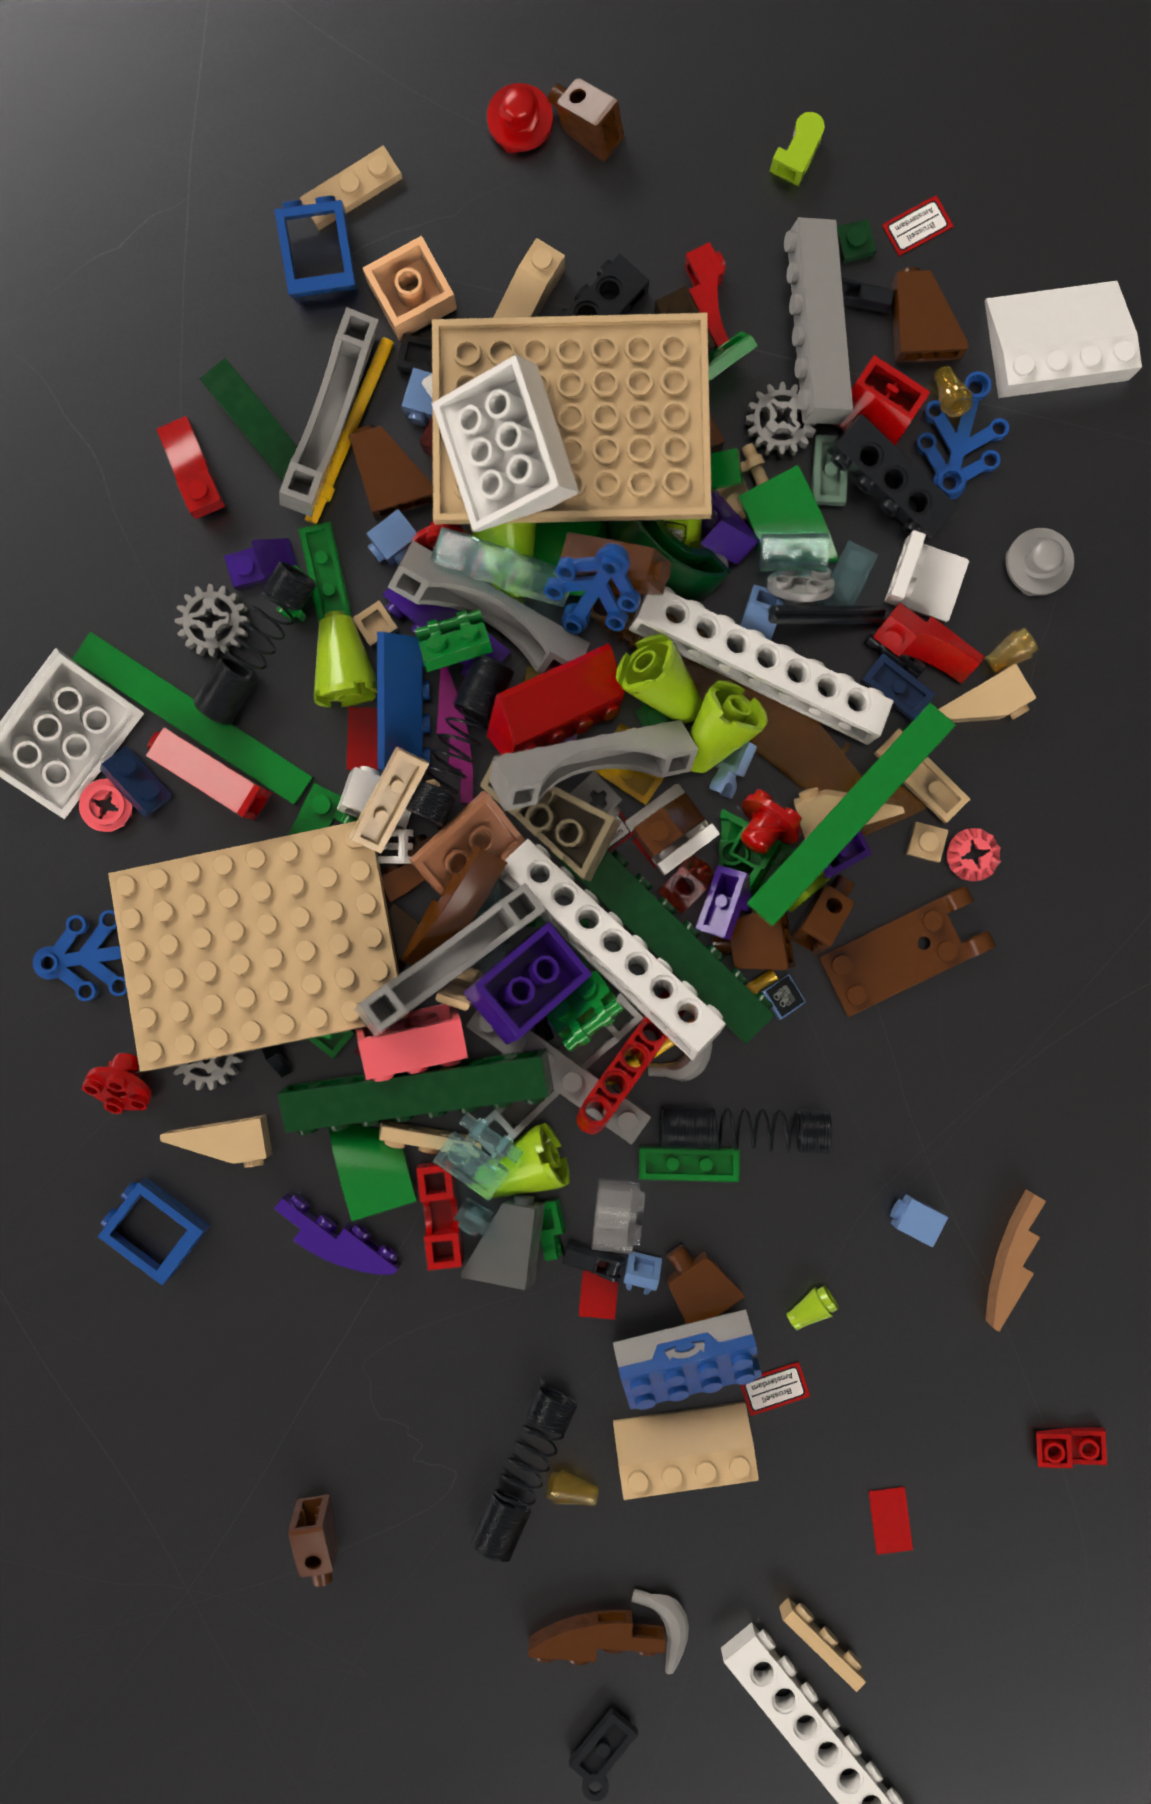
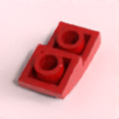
[1036,1427,1107,1468]

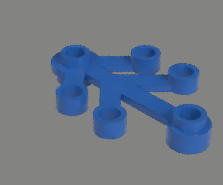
[914,371,1009,500]
[544,543,641,634]
[33,910,127,1001]

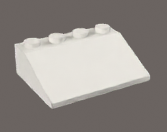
[985,281,1142,398]
[432,355,579,532]
[0,648,144,819]

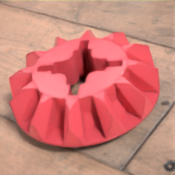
[79,779,132,832]
[947,828,1001,881]

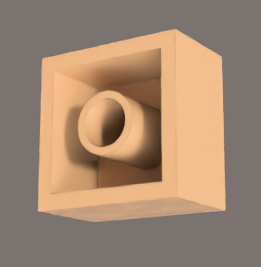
[363,236,457,341]

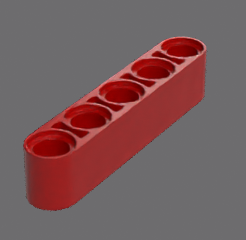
[577,991,686,1134]

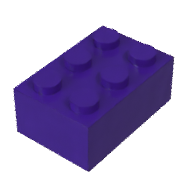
[463,922,592,1045]

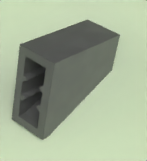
[461,1194,545,1290]

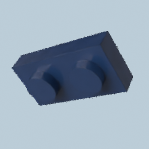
[861,653,936,722]
[100,746,172,818]

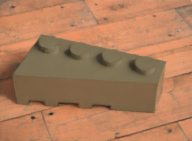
[480,755,622,881]

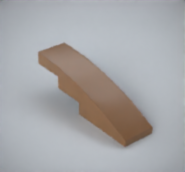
[985,1189,1046,1331]

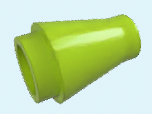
[786,1285,839,1331]

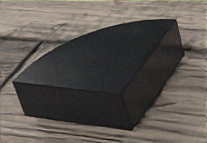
[262,1046,292,1077]

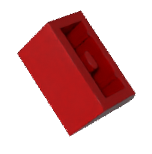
[833,355,930,445]

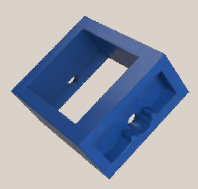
[274,196,358,298]
[97,1178,211,1285]

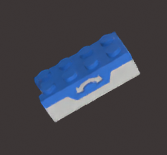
[613,1309,762,1410]

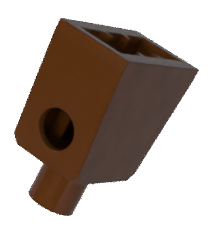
[548,78,625,162]
[790,875,855,955]
[713,912,795,970]
[666,1245,745,1324]
[288,1494,338,1587]

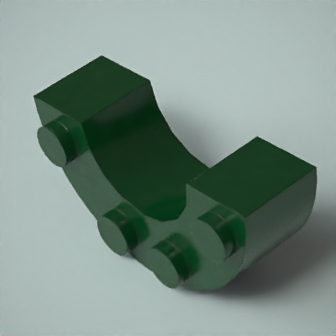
[608,520,731,601]

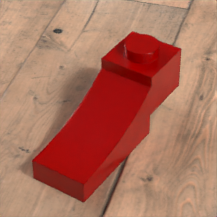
[684,242,729,349]
[156,416,226,519]
[873,602,985,684]

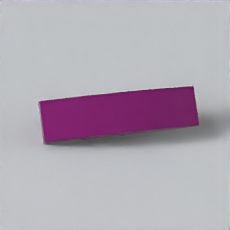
[437,667,475,805]

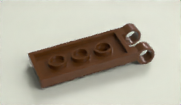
[818,885,996,1017]

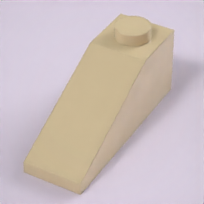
[493,238,565,318]
[938,664,1036,723]
[794,787,905,839]
[160,1115,273,1168]

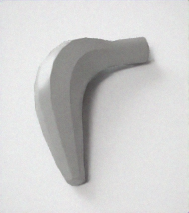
[648,1042,712,1082]
[631,1588,689,1675]

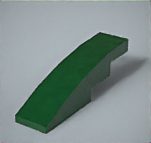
[199,358,297,482]

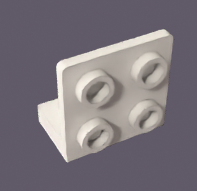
[884,530,969,623]
[625,784,720,876]

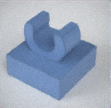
[623,1251,662,1295]

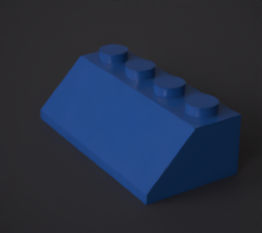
[377,632,431,775]

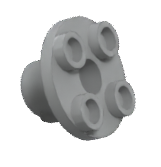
[1005,528,1074,596]
[767,563,835,605]

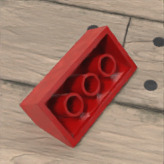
[486,644,625,755]

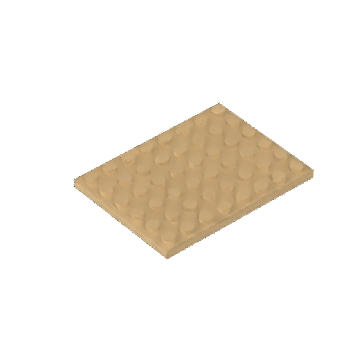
[432,313,712,525]
[108,821,407,1072]

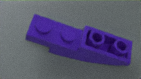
[274,1193,401,1275]

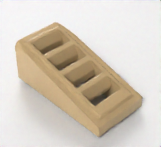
[435,967,483,1011]

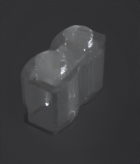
[591,1178,645,1254]

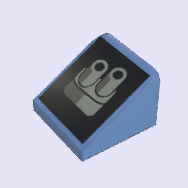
[760,973,806,1020]

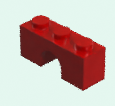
[416,1159,465,1271]

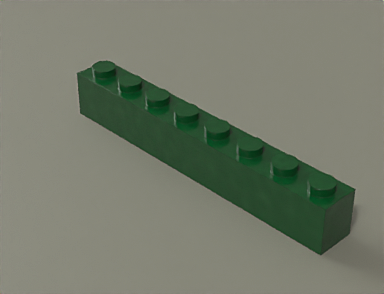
[553,850,775,1044]
[277,1048,554,1135]

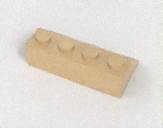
[613,1401,759,1500]

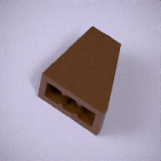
[891,267,968,363]
[349,425,433,520]
[560,533,671,595]
[631,792,705,859]

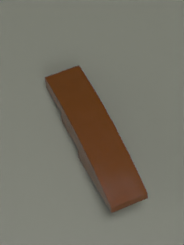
[401,845,508,965]

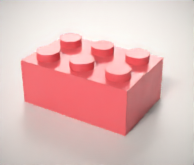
[356,1004,468,1082]

